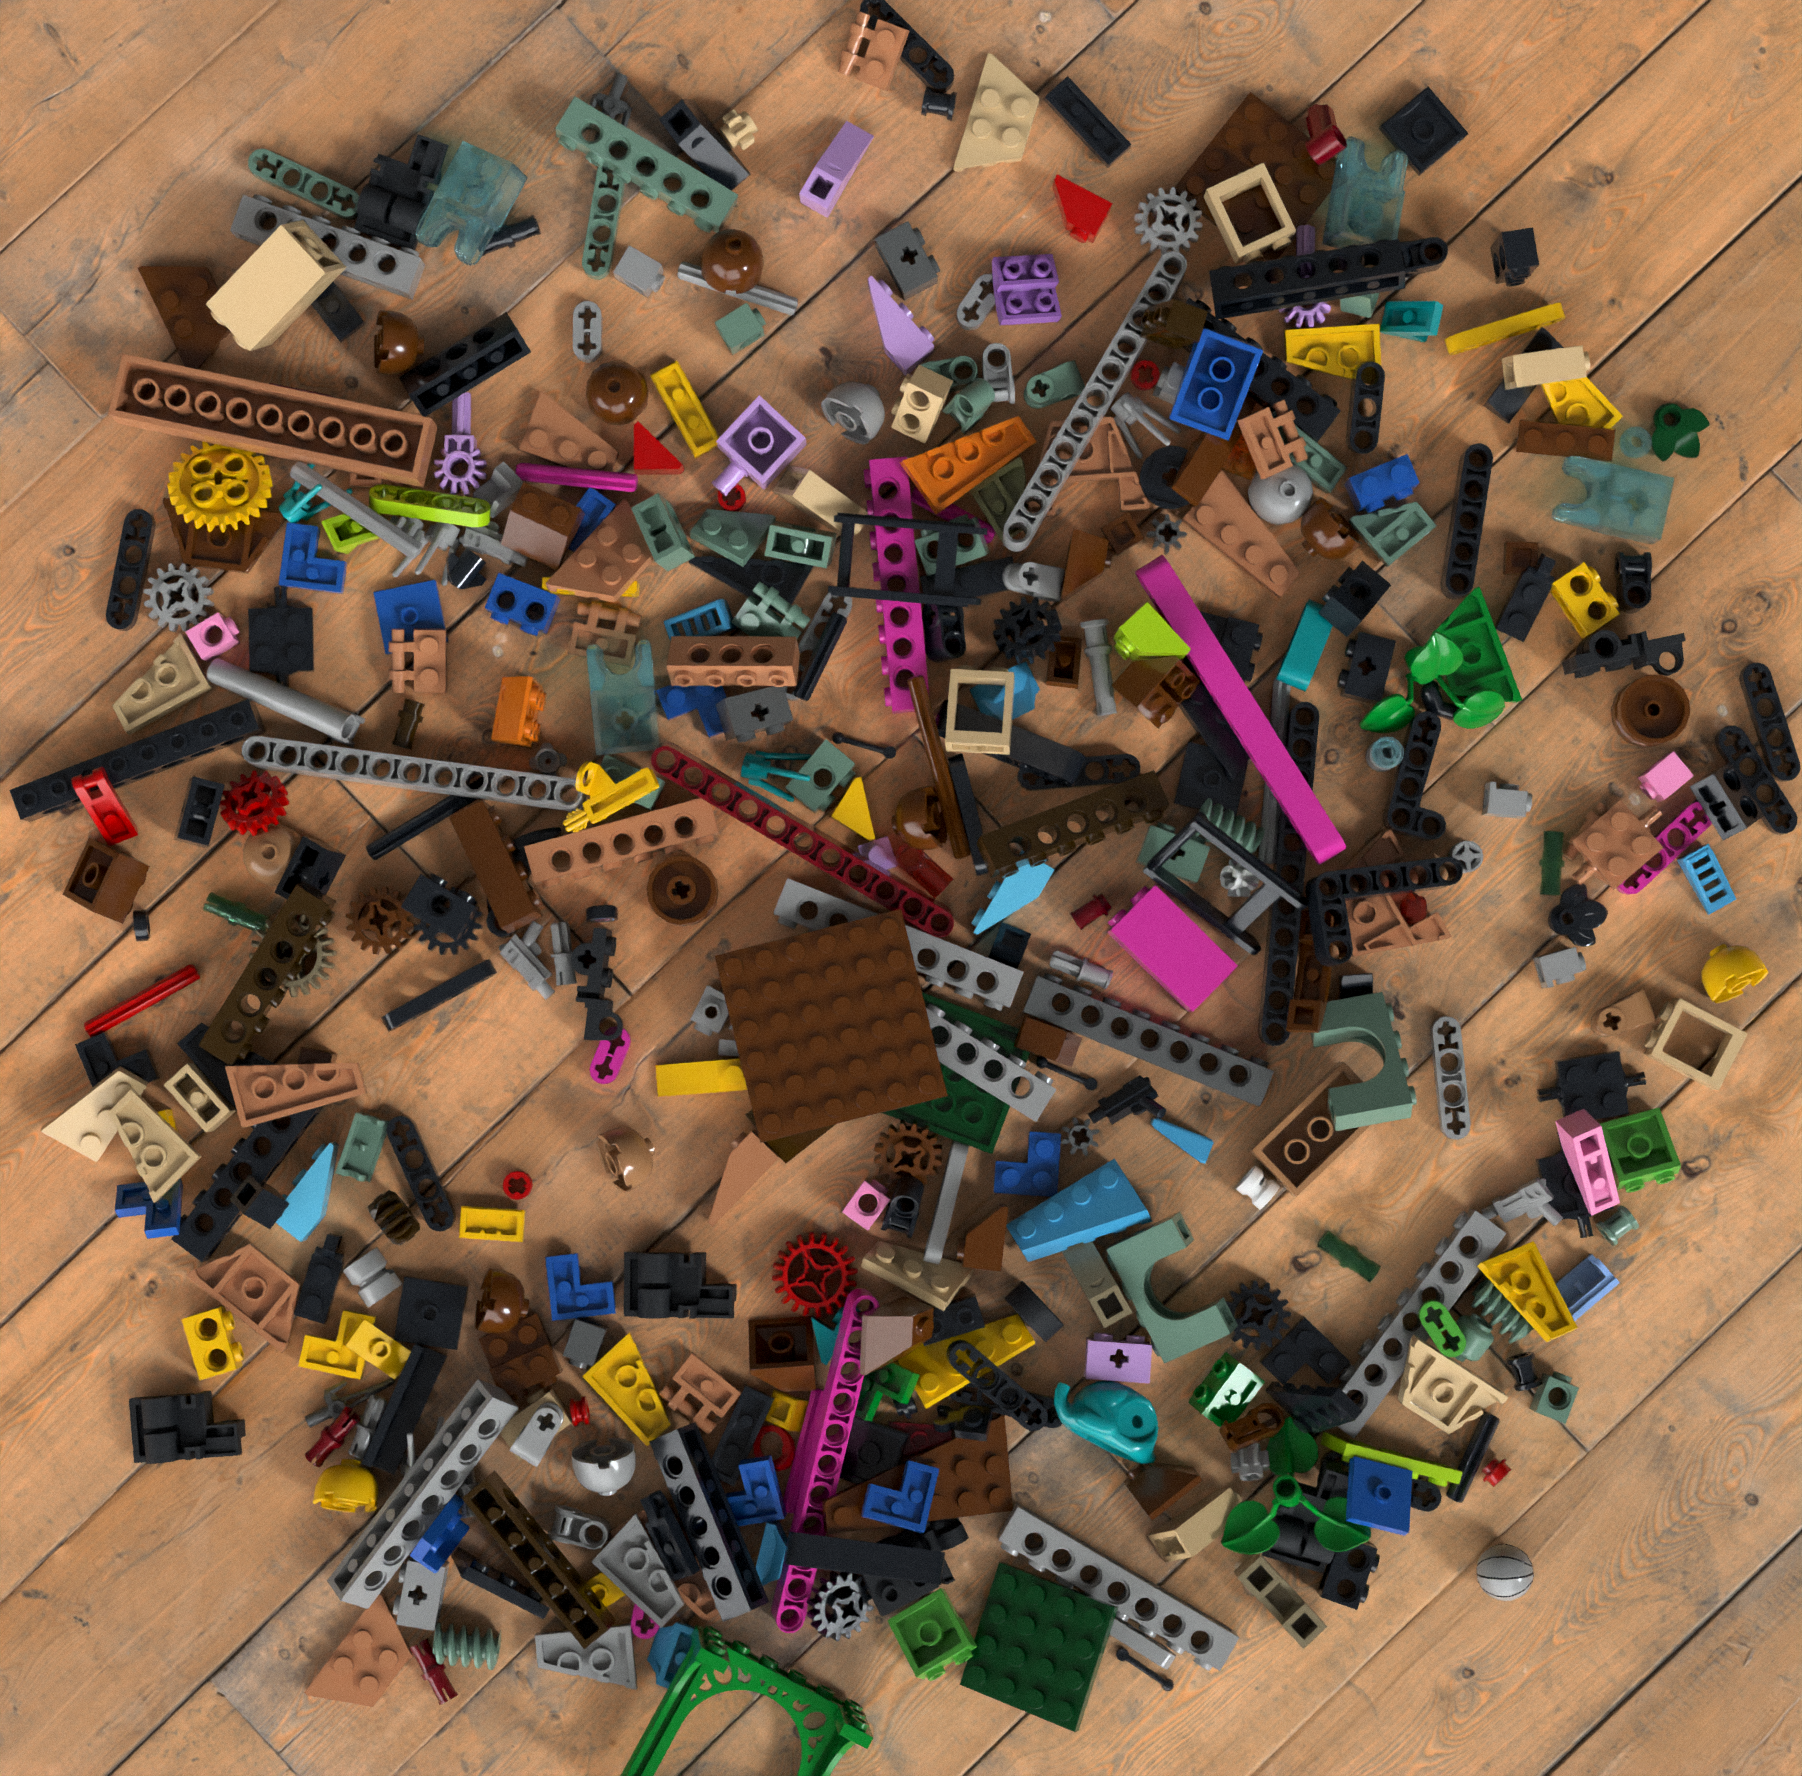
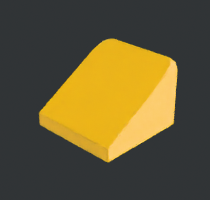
[765,1390,809,1432]

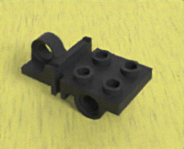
[354,134,449,250]
[1562,630,1686,678]
[571,928,623,1040]
[624,1252,737,1319]
[129,1391,246,1464]
[1262,1459,1349,1573]
[861,1518,969,1616]

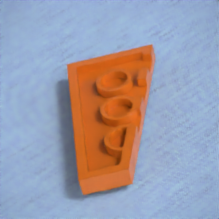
[899,416,1037,514]

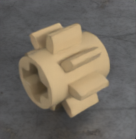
[719,109,758,150]

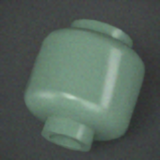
[1446,1313,1494,1362]

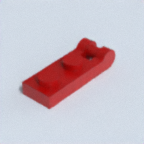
[71,766,138,846]

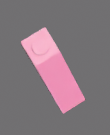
[1555,1109,1620,1215]

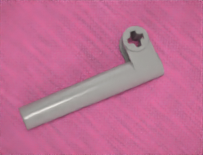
[207,658,366,748]

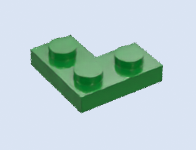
[843,1362,920,1422]

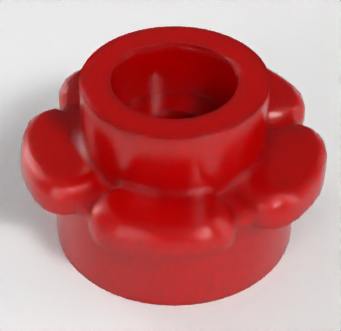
[1482,1458,1511,1487]

